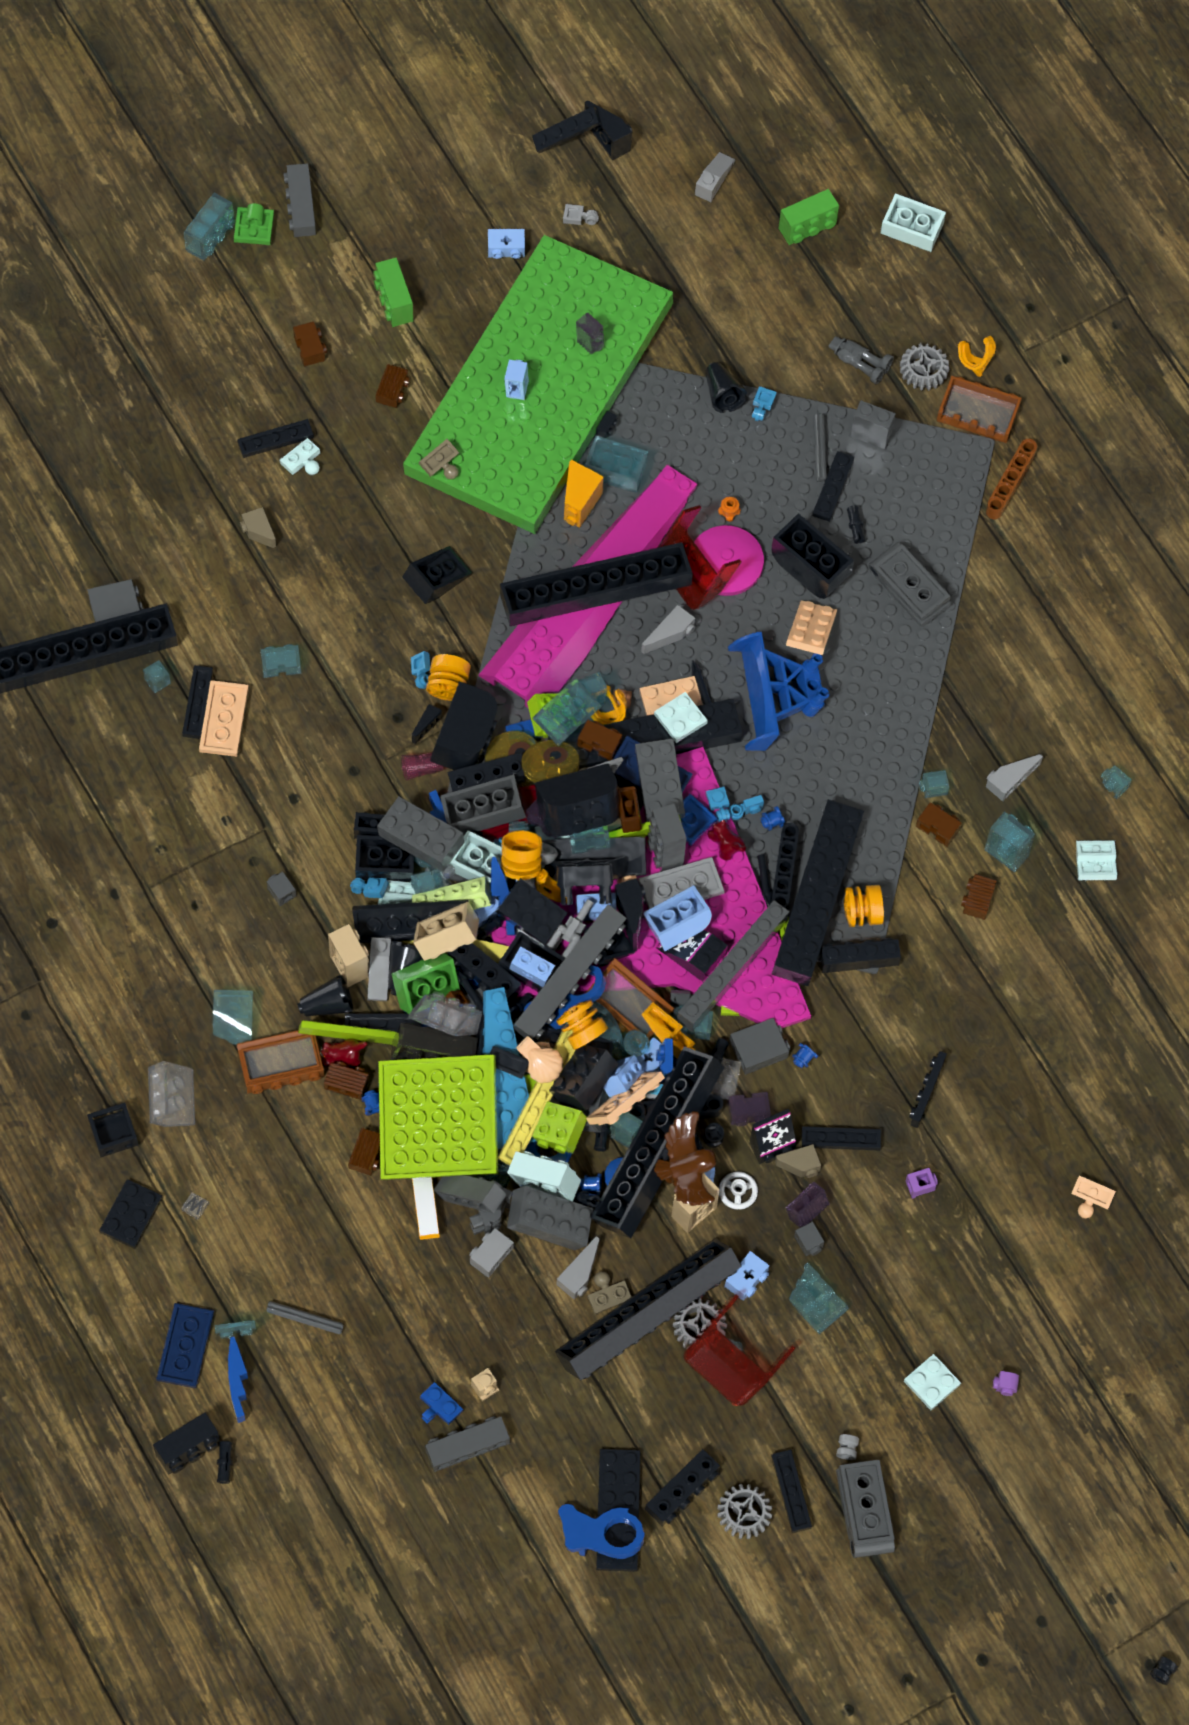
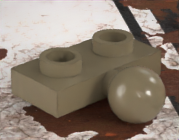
[419,439,459,480]
[587,1271,631,1315]

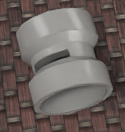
[836,1434,859,1460]

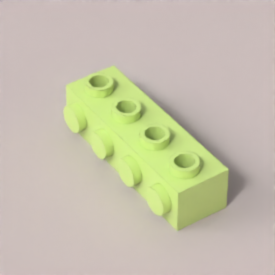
[412,876,491,910]

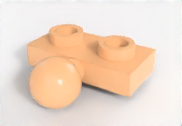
[1071,1176,1116,1219]

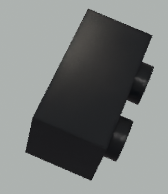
[596,411,618,439]

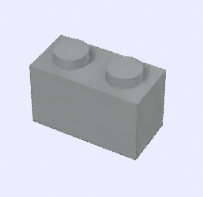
[469,1228,514,1278]

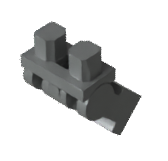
[469,1187,513,1235]

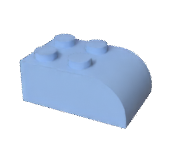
[643,885,712,951]

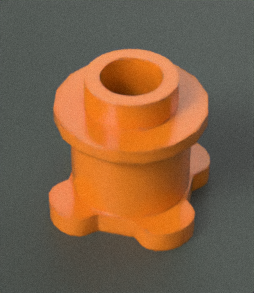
[718,497,741,522]

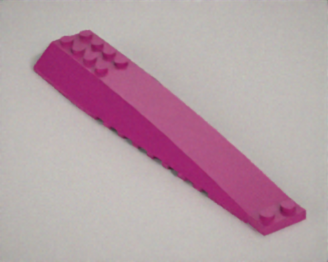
[479,465,697,708]

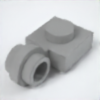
[563,204,599,225]

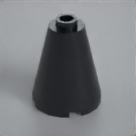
[705,362,747,413]
[388,941,423,996]
[297,975,354,1017]

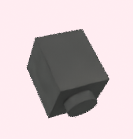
[267,872,296,906]
[794,1222,824,1256]

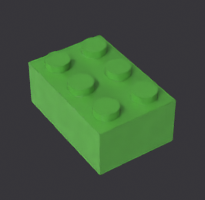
[779,189,839,245]
[373,258,413,327]
[392,953,460,1015]

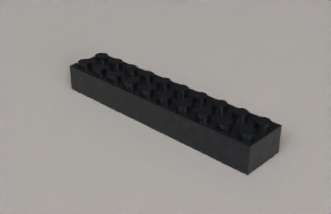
[500,542,693,627]
[0,603,178,694]
[547,699,742,773]
[771,799,864,986]
[590,1046,725,1238]
[554,1239,742,1380]

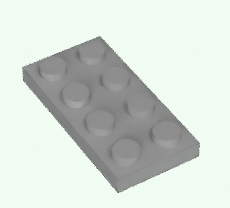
[639,857,724,909]

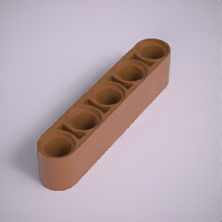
[986,439,1037,519]

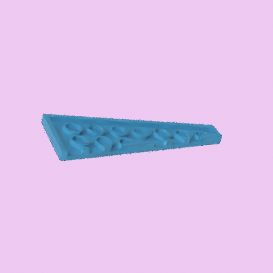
[483,987,537,1149]

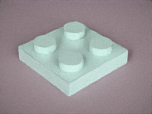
[654,692,708,743]
[904,1354,961,1410]

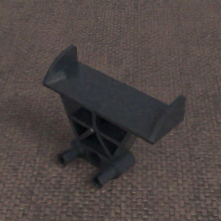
[535,835,646,905]

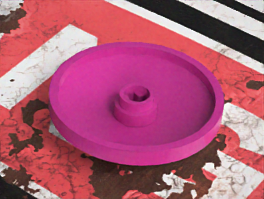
[689,525,764,596]

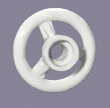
[719,1172,758,1209]

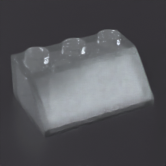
[408,992,482,1036]
[148,1061,195,1127]

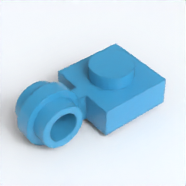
[752,386,777,421]
[411,651,430,689]
[706,787,730,822]
[728,795,764,820]
[350,878,389,898]

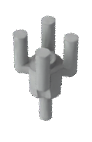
[546,899,594,958]

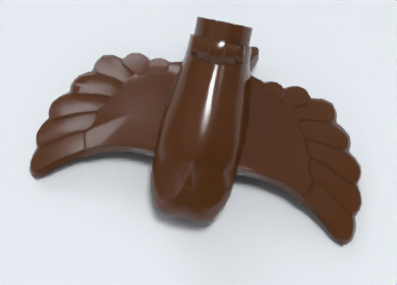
[654,1112,717,1206]

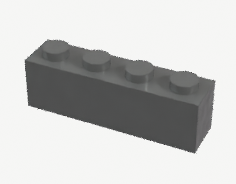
[284,163,316,237]
[434,1175,507,1214]
[425,1416,510,1472]

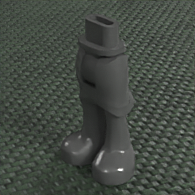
[828,336,894,385]

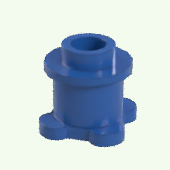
[760,806,785,831]
[792,1043,818,1069]
[362,1090,379,1116]
[580,1174,602,1195]

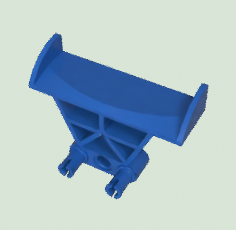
[728,632,829,751]

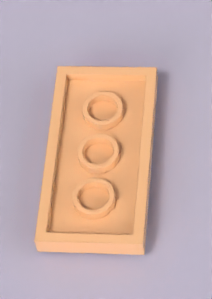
[786,600,837,655]
[199,681,248,757]
[586,1071,665,1125]

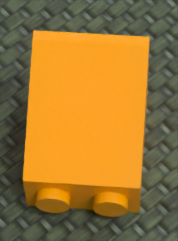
[564,460,603,528]

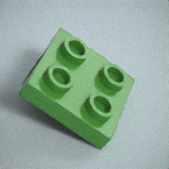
[234,203,274,245]

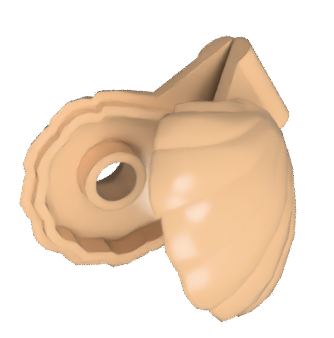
[516,1036,563,1083]

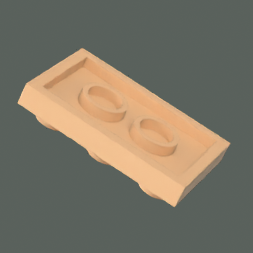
[639,676,703,716]

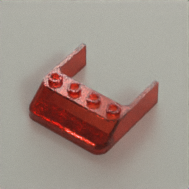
[658,505,742,610]
[684,1294,795,1406]

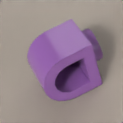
[993,1371,1019,1396]

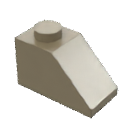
[240,507,276,548]
[775,1145,821,1178]

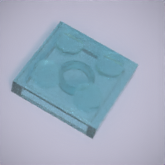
[215,1320,256,1339]

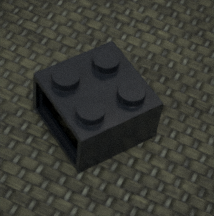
[87,1103,138,1158]

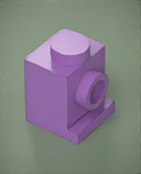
[905,1168,938,1199]

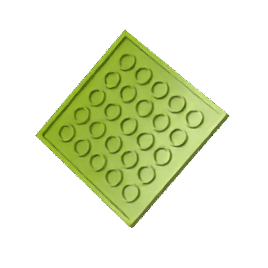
[379,1055,498,1180]

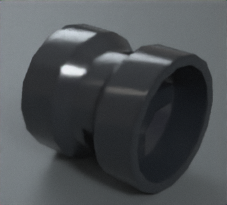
[704,1123,724,1148]
[1150,1656,1178,1685]

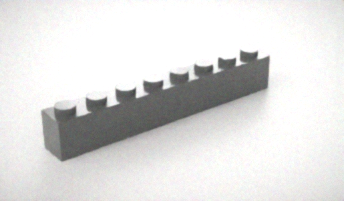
[677,901,789,1032]
[513,904,627,1040]

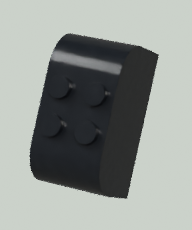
[771,513,854,599]
[430,681,497,770]
[535,763,620,836]

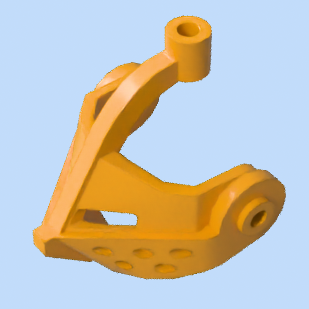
[958,336,996,377]
[587,686,627,725]
[534,868,573,903]

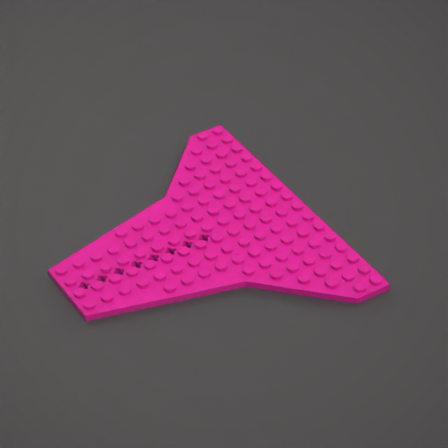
[490,747,811,1028]

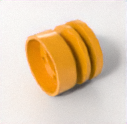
[426,654,471,701]
[501,830,542,880]
[844,885,884,927]
[556,999,608,1050]

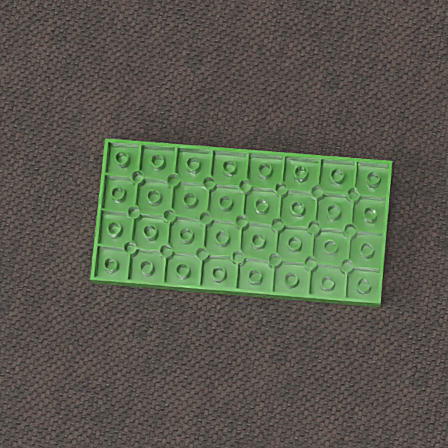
[403,235,673,534]

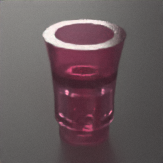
[401,753,443,781]

